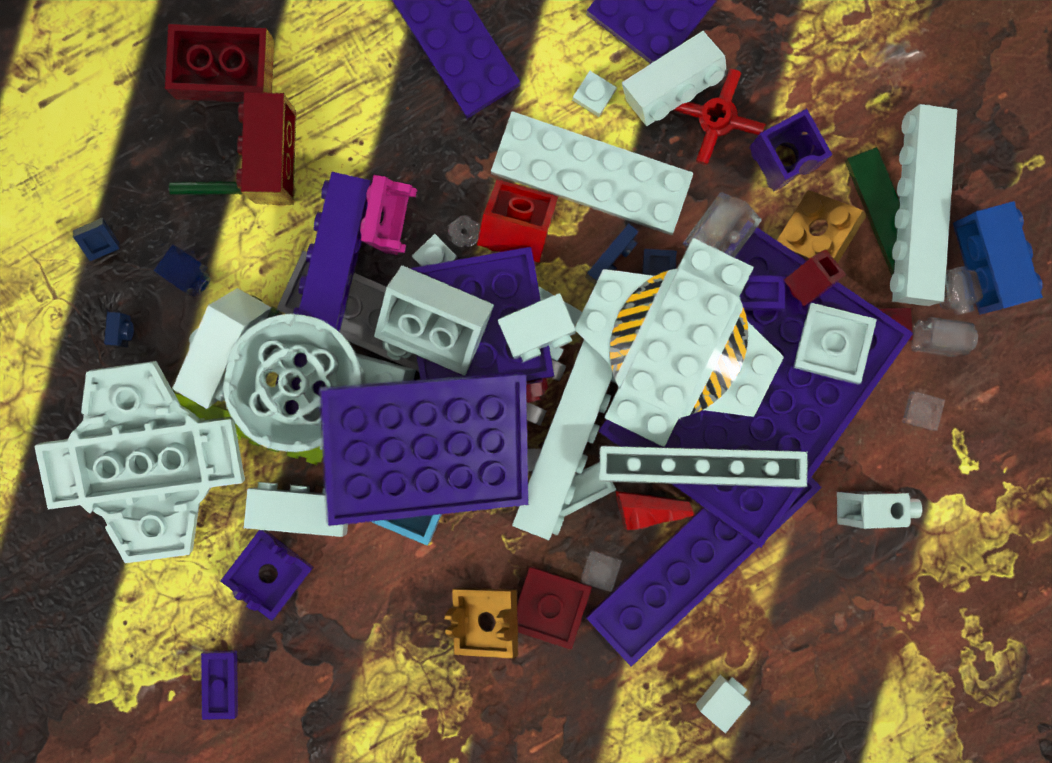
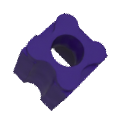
[749,108,832,192]

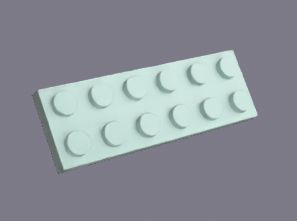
[491,111,694,235]

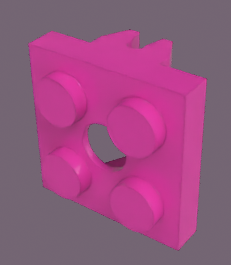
[360,175,417,255]

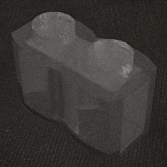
[911,317,978,357]

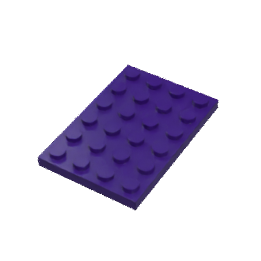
[319,372,528,526]

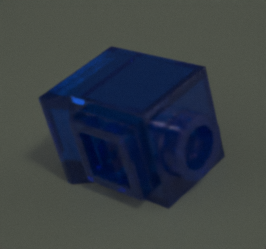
[154,244,211,297]

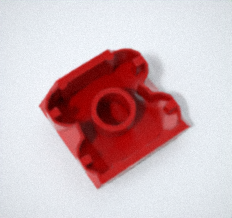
[615,491,694,530]

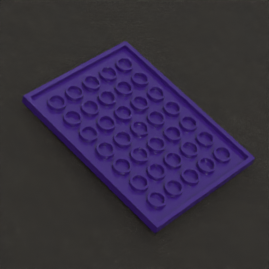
[599,222,913,548]

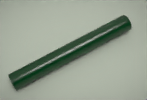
[169,181,243,195]

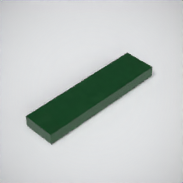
[845,147,900,276]

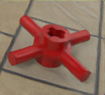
[673,69,767,165]

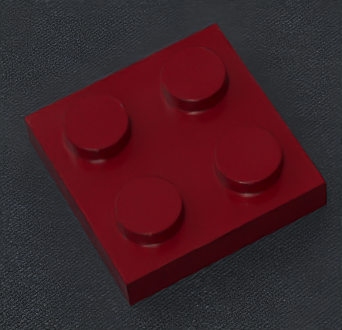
[517,566,592,650]

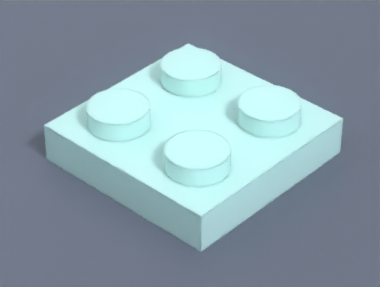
[793,303,877,385]

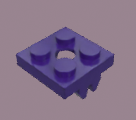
[220,530,314,621]

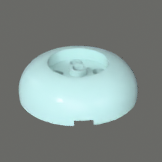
[223,314,362,452]

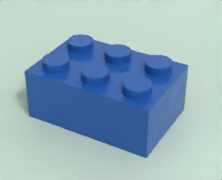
[953,201,1043,315]

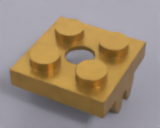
[777,190,866,263]
[444,587,518,659]

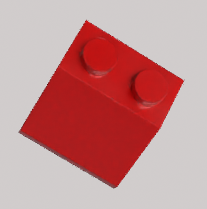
[477,179,558,263]

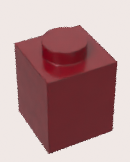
[784,249,846,306]

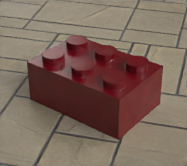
[165,24,275,102]
[236,92,296,205]

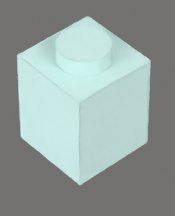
[696,675,751,733]

